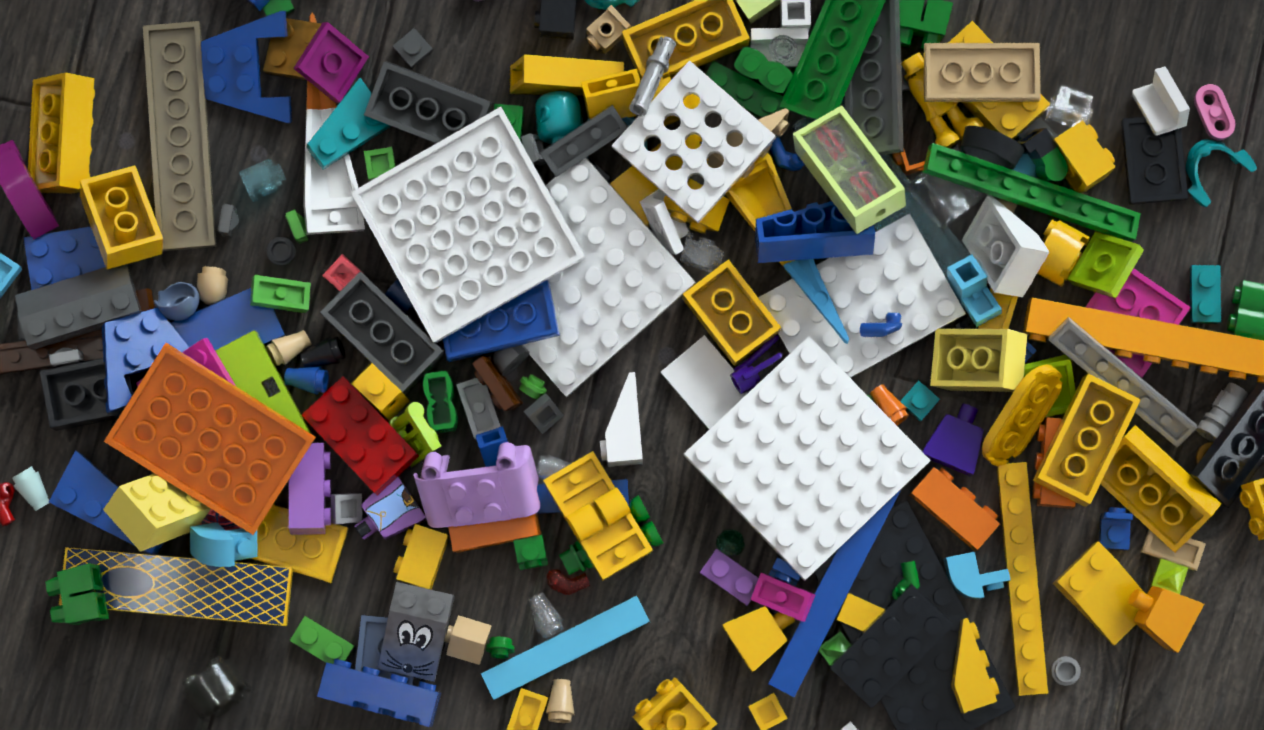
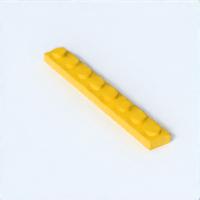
[997,462,1048,696]

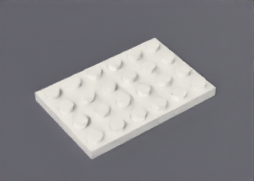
[759,213,966,378]

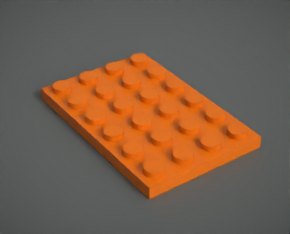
[104,343,316,535]

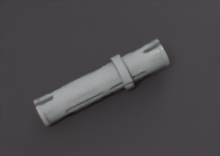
[629,36,676,116]

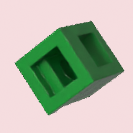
[513,535,548,570]

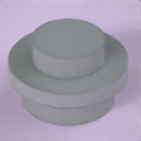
[1051,656,1081,686]

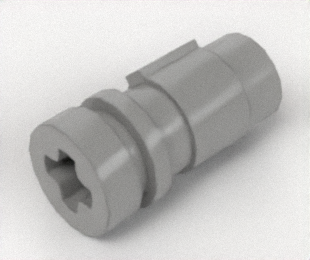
[1196,382,1248,443]

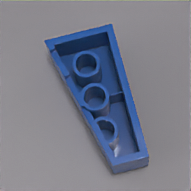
[755,201,875,263]
[49,450,164,555]
[317,659,441,727]

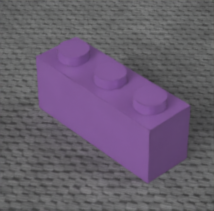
[289,443,331,535]

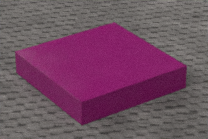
[293,22,369,103]

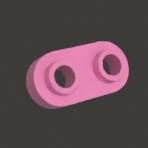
[1194,84,1236,140]

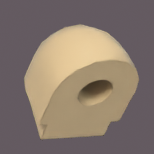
[197,267,228,305]

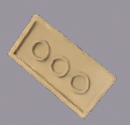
[924,43,1041,102]

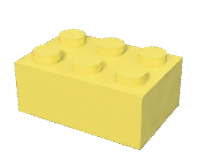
[930,329,1027,392]
[103,473,211,552]

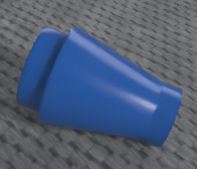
[284,366,329,395]

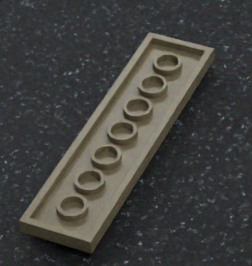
[143,21,217,251]

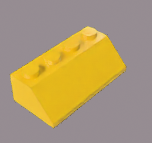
[28,72,95,194]
[1101,425,1221,553]

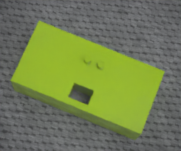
[215,330,311,433]

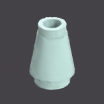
[12,466,49,511]

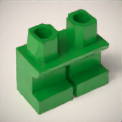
[899,0,953,52]
[45,563,109,625]

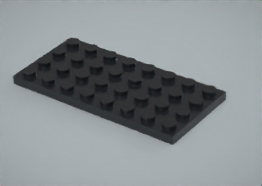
[814,501,1016,730]

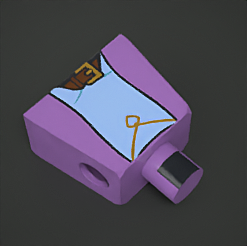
[354,477,427,540]

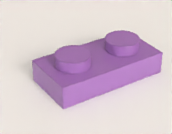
[700,549,759,606]

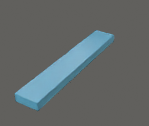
[481,596,650,700]

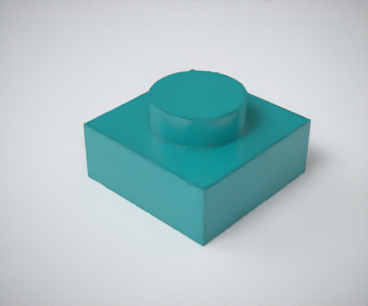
[900,380,940,422]

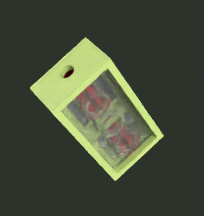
[793,105,906,234]

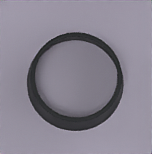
[960,126,1025,169]

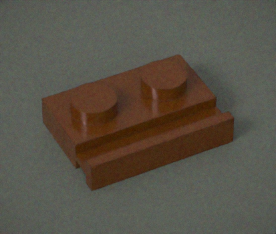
[472,356,523,411]

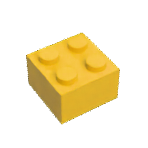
[1054,120,1115,194]

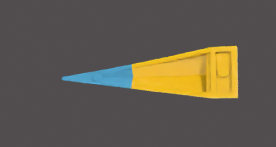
[707,153,849,344]

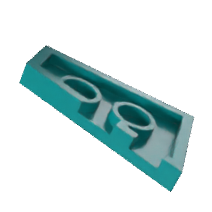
[306,78,391,170]

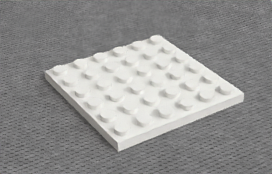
[351,107,586,343]
[523,157,696,397]
[684,336,931,581]

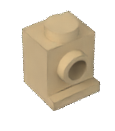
[586,5,631,54]

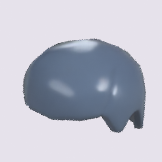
[154,282,200,321]

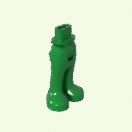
[559,495,664,575]

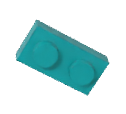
[1190,265,1221,324]

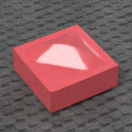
[322,254,363,291]

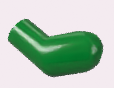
[892,560,920,599]

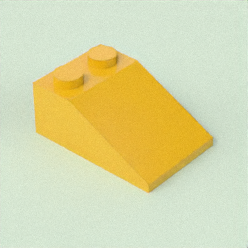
[1053,541,1144,646]

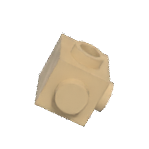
[444,615,492,665]

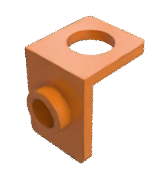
[892,150,925,176]

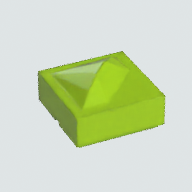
[1150,558,1188,594]

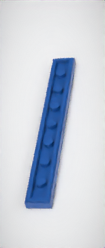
[768,490,901,698]

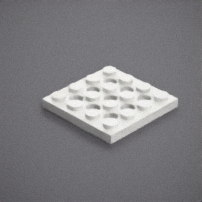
[612,60,776,223]

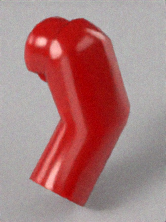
[0,482,15,527]

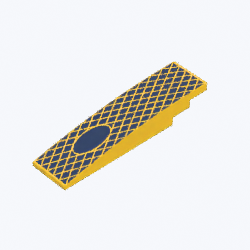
[59,547,293,626]

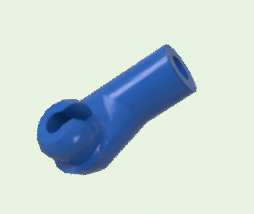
[770,137,805,171]
[860,313,903,337]

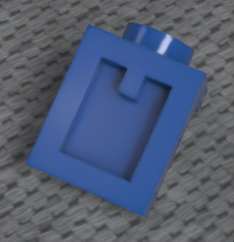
[1099,507,1133,550]
[769,557,800,586]

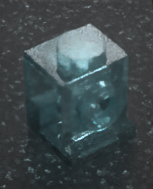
[239,158,286,203]

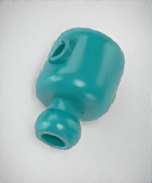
[535,91,583,144]

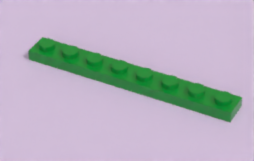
[923,143,1141,242]

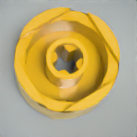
[1037,220,1090,287]

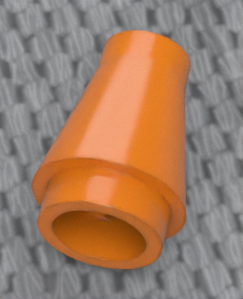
[870,384,909,426]

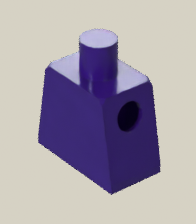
[922,403,984,477]

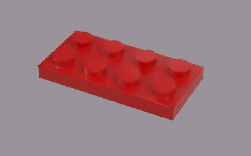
[301,376,419,496]

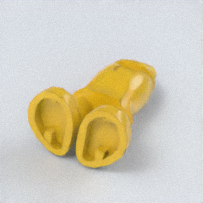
[901,52,984,148]

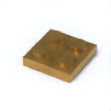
[263,18,321,80]

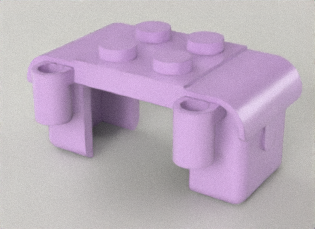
[414,442,540,528]

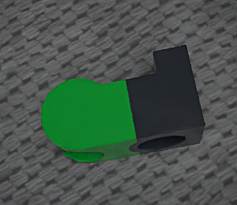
[1018,128,1068,182]

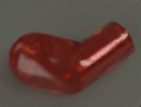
[547,569,591,595]

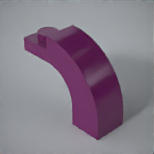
[0,139,59,240]

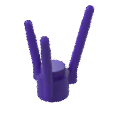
[730,335,782,394]

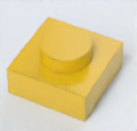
[748,693,788,730]

